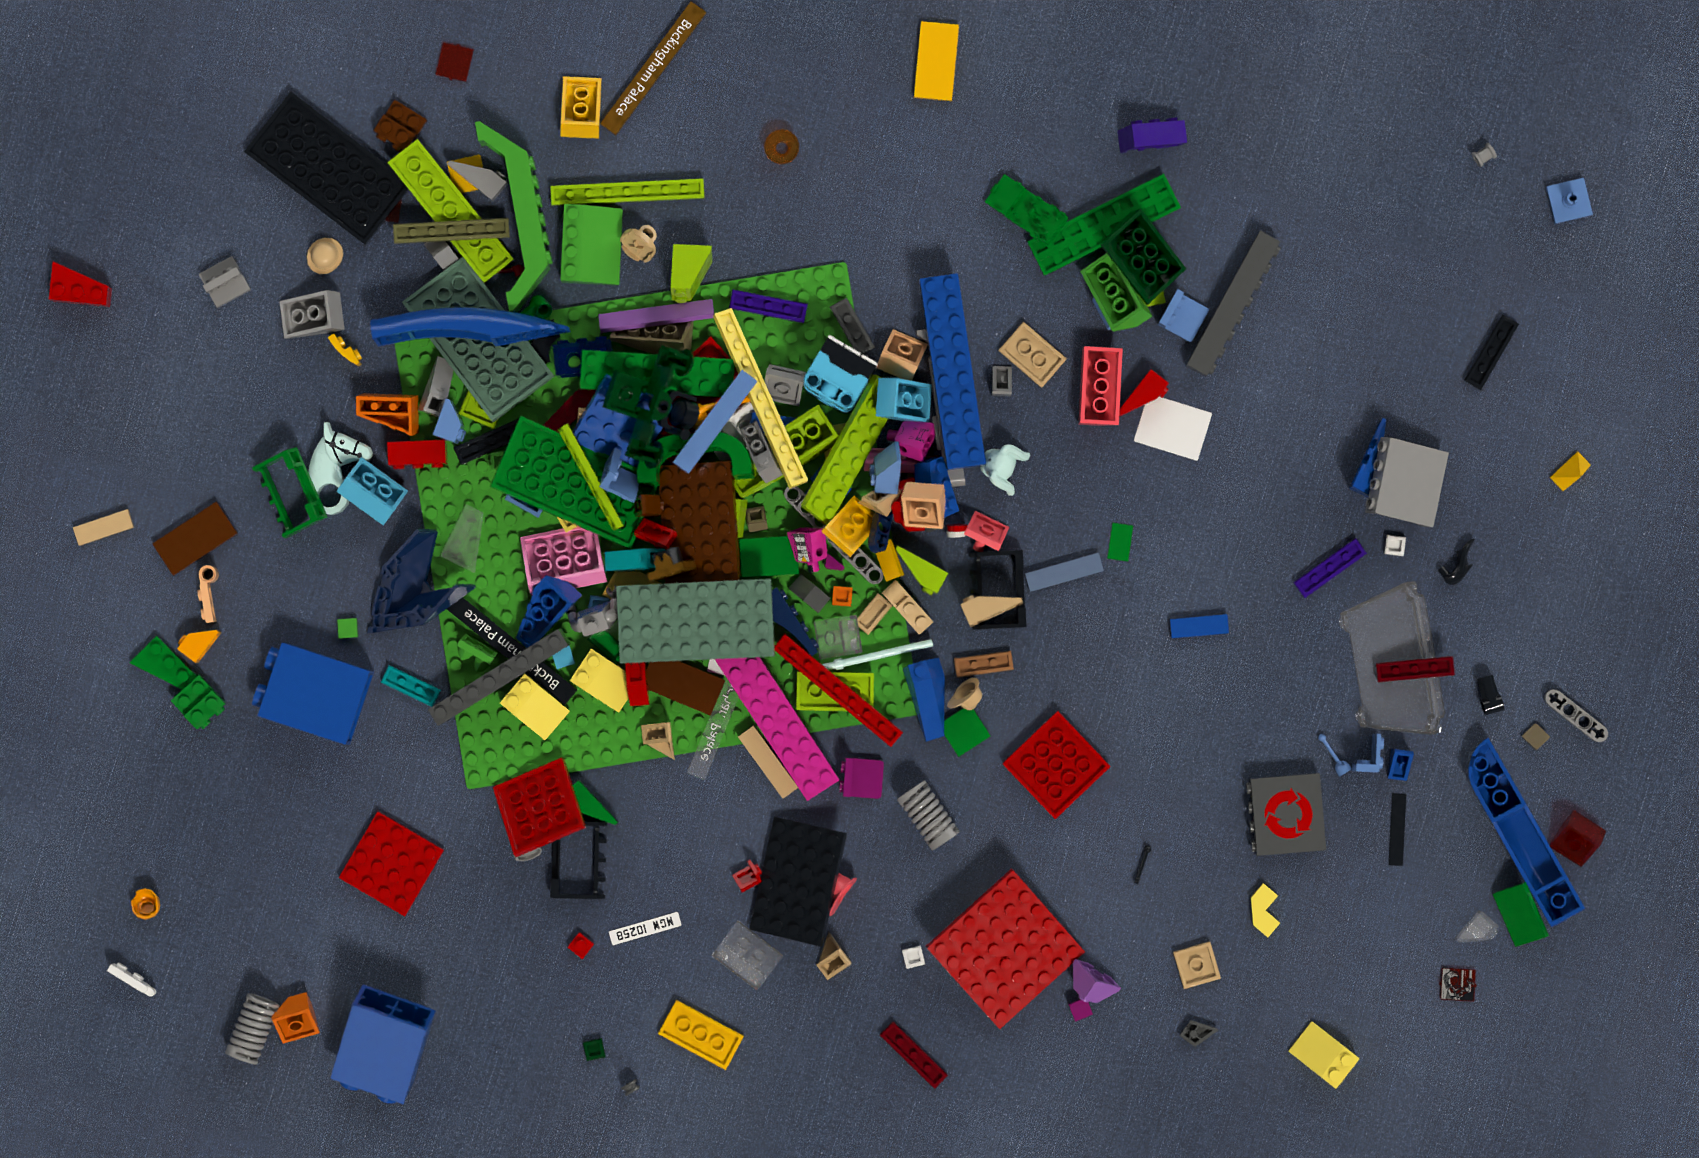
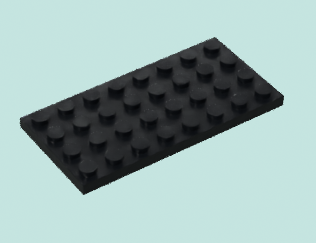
[244,92,408,245]

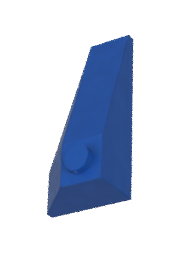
[1349,418,1386,497]
[516,575,582,648]
[903,658,945,742]

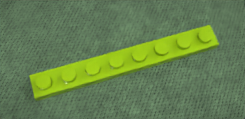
[551,179,705,206]

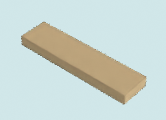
[738,725,798,798]

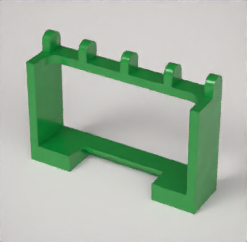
[252,447,328,538]

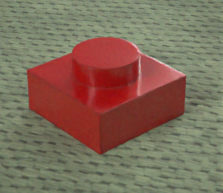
[567,932,594,959]

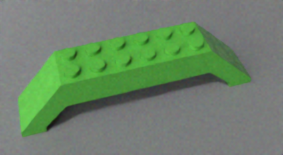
[475,121,553,313]

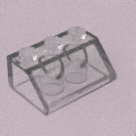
[711,921,783,990]

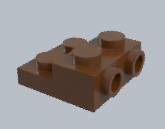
[373,100,428,152]

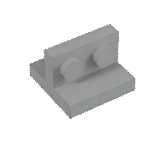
[199,256,251,308]
[764,364,806,407]

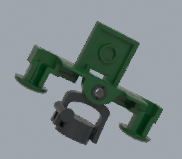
[602,345,699,468]

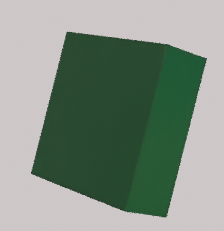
[583,1038,606,1061]

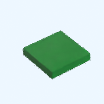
[944,708,990,757]

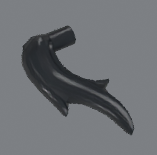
[1438,539,1475,585]

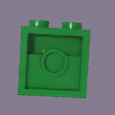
[170,674,225,730]

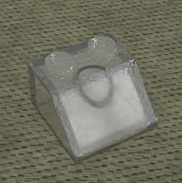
[814,615,863,659]

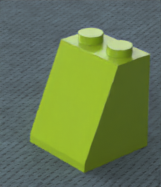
[671,244,712,303]

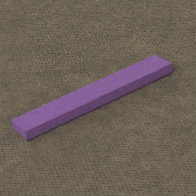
[598,299,714,333]

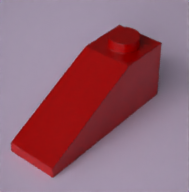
[1119,369,1169,417]

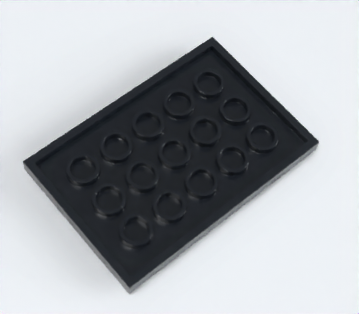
[749,817,847,947]

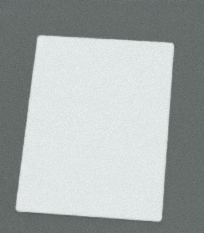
[1134,397,1212,461]

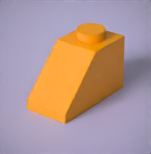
[177,630,221,663]

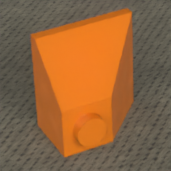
[271,992,320,1044]

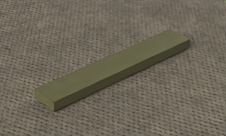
[393,218,510,244]

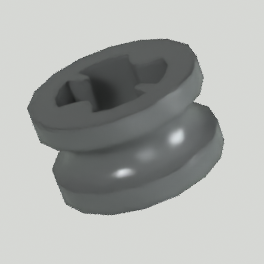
[621,1079,640,1096]

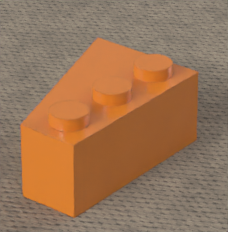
[356,393,419,436]

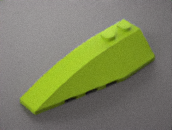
[734,404,839,499]

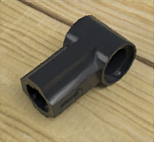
[1476,675,1504,716]

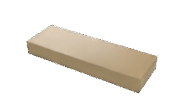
[73,509,134,546]

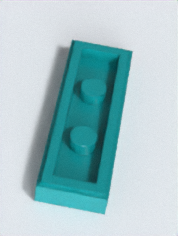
[381,665,441,707]

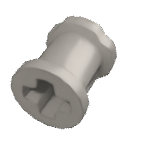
[1471,143,1497,168]

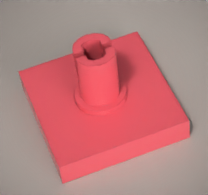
[964,511,1009,552]

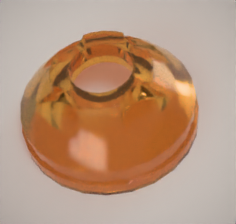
[764,129,799,164]

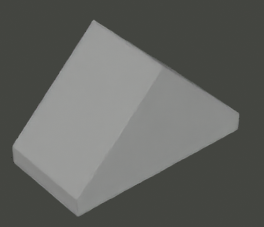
[424,241,459,270]
[992,366,1012,397]

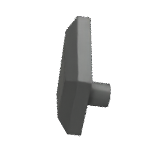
[1179,1020,1218,1047]

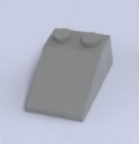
[280,290,345,339]

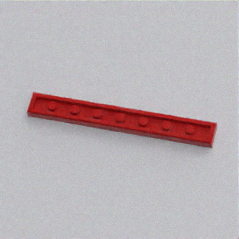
[774,634,903,747]

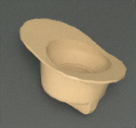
[947,678,982,710]

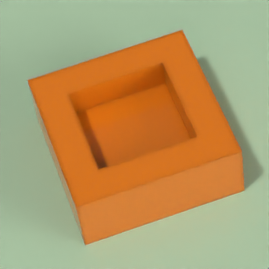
[832,586,853,607]

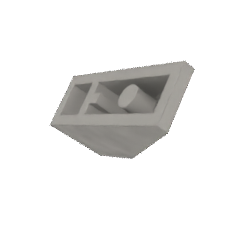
[447,161,507,201]

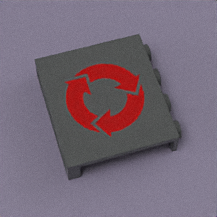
[1246,773,1326,856]

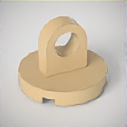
[620,225,657,263]

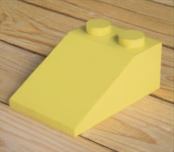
[570,649,629,713]
[500,674,570,740]
[1288,1021,1360,1089]

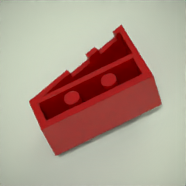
[49,261,112,307]

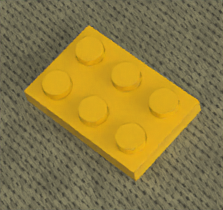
[821,495,880,557]

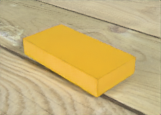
[876,539,904,582]

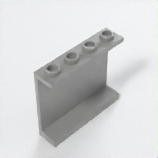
[1365,437,1449,527]

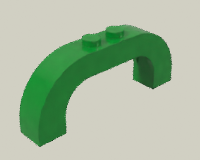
[637,432,755,487]

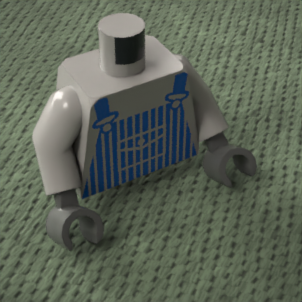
[566,585,618,636]

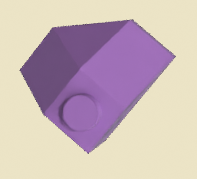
[1073,959,1121,1003]

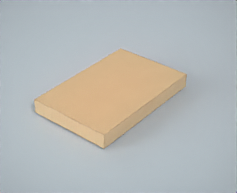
[998,322,1067,388]

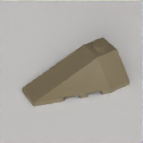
[610,321,694,354]

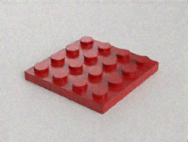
[1002,711,1111,819]
[493,757,586,857]
[339,811,444,917]

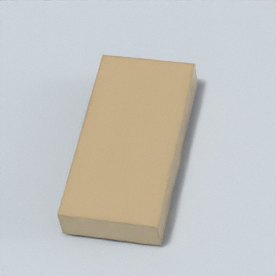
[853,593,893,635]

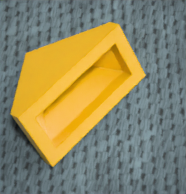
[1550,451,1591,491]

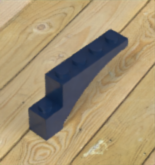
[772,587,819,656]

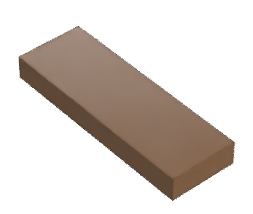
[954,651,1014,677]

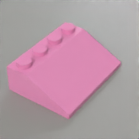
[520,526,607,597]

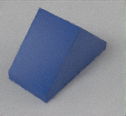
[1388,749,1414,781]

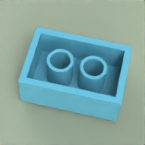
[876,378,932,422]
[336,457,408,525]

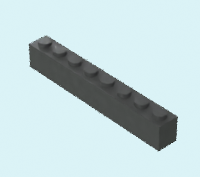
[1186,230,1281,377]
[428,628,571,726]

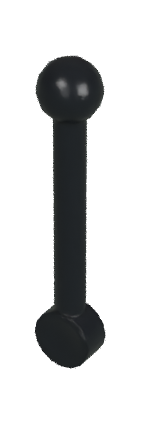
[1134,845,1151,884]

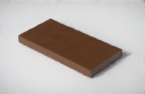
[152,502,238,576]
[646,661,726,716]

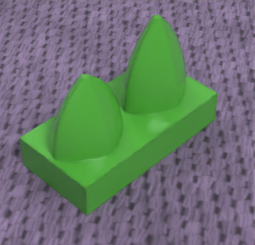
[457,633,499,673]

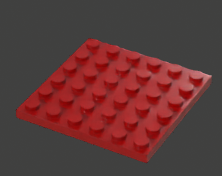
[925,869,1085,1029]

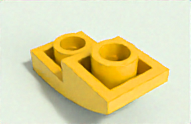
[328,334,362,366]

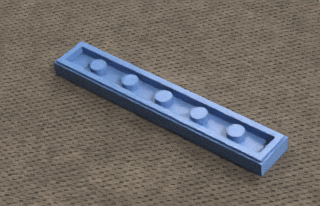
[673,370,757,474]

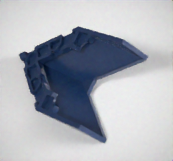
[367,529,476,633]

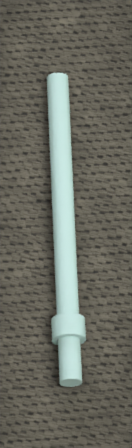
[822,639,933,671]

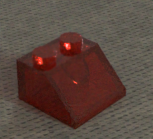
[1550,810,1606,867]

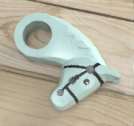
[308,422,373,515]

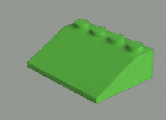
[561,204,623,285]

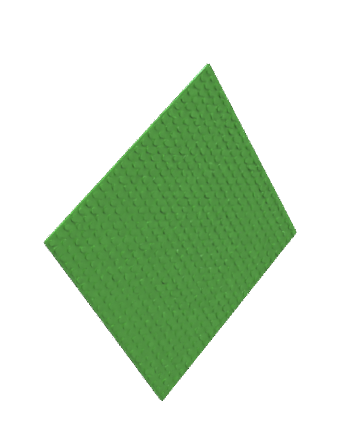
[395,262,917,789]

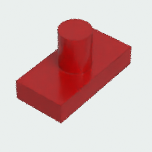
[634,518,678,550]

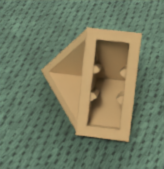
[857,489,901,517]
[641,722,675,760]
[816,931,852,980]

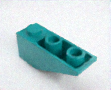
[604,548,666,572]

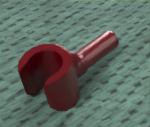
[498,265,525,277]

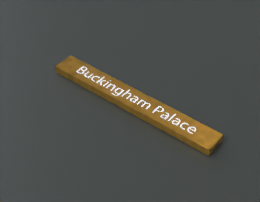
[600,1,706,135]

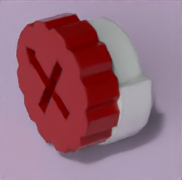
[946,524,968,538]

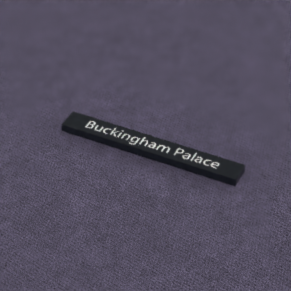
[447,597,577,705]

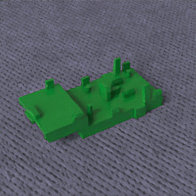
[985,174,1068,246]

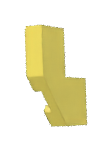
[1250,883,1280,937]

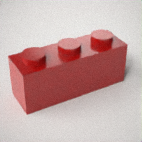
[387,440,448,470]

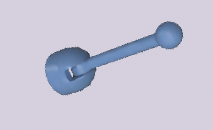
[1318,734,1352,777]

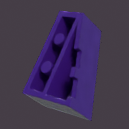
[1117,118,1187,153]

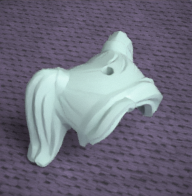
[980,444,1030,496]

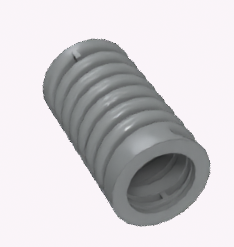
[897,780,960,851]
[225,993,280,1065]

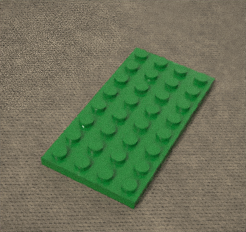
[489,416,657,549]

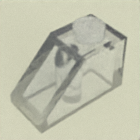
[1454,910,1499,943]

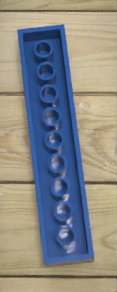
[919,273,986,471]

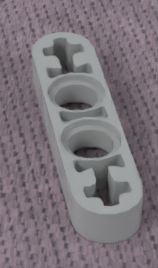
[1544,689,1608,742]

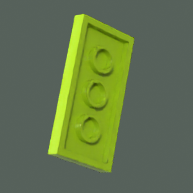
[796,672,874,711]

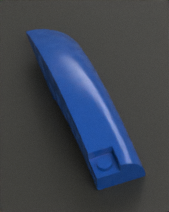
[370,307,571,347]
[1469,738,1585,927]

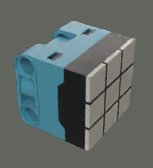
[804,335,878,414]

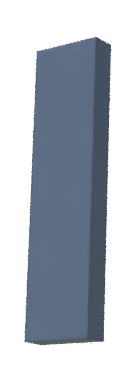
[1025,553,1104,592]

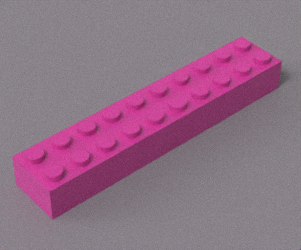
[715,657,839,801]

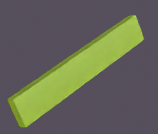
[558,424,623,530]

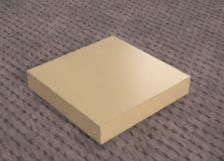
[1173,941,1221,989]

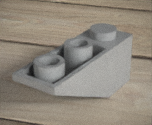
[418,356,453,417]
[740,421,783,483]

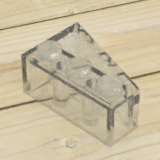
[440,504,484,573]

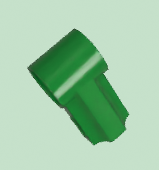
[520,295,552,319]

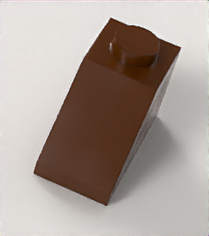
[634,495,664,517]

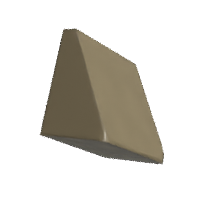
[746,506,768,532]
[1522,723,1550,750]

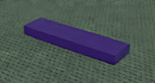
[729,289,808,323]
[1293,538,1367,598]

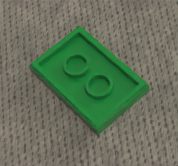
[739,536,799,578]
[1493,882,1549,947]

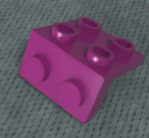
[839,758,884,799]

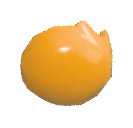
[131,888,160,920]

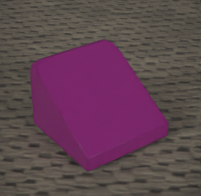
[825,553,845,571]
[1068,999,1093,1022]

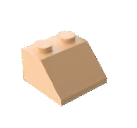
[877,329,928,381]
[902,482,946,529]

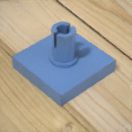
[1545,178,1593,224]

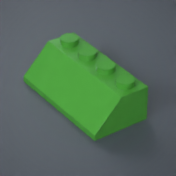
[1080,253,1152,331]

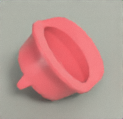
[829,873,857,916]

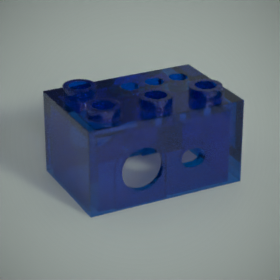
[553,336,613,378]

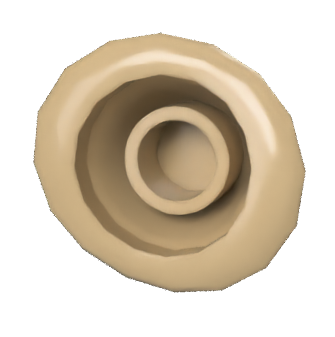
[307,238,343,274]

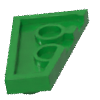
[129,636,197,689]

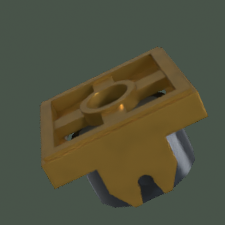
[647,547,696,581]

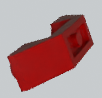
[625,662,650,706]

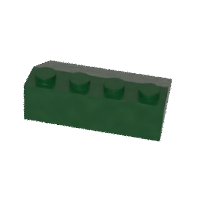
[1101,209,1186,305]

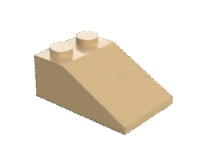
[960,595,1023,628]

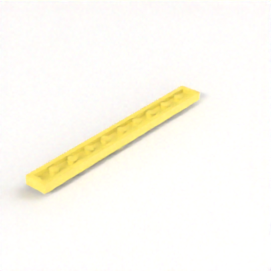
[713,308,808,489]

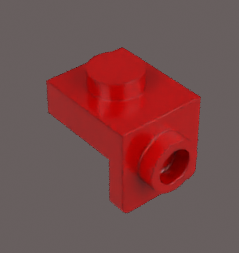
[732,860,762,893]

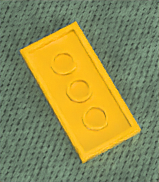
[914,21,959,101]
[658,999,744,1070]

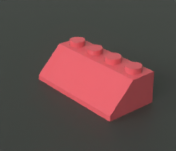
[1078,346,1123,426]

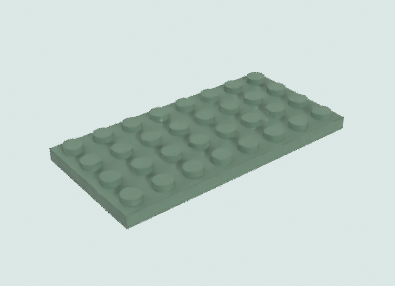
[402,257,555,422]
[616,579,775,663]

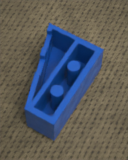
[914,456,959,518]

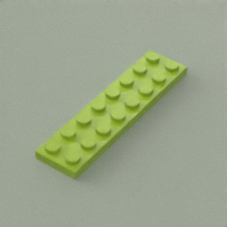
[387,139,514,283]
[800,374,888,525]

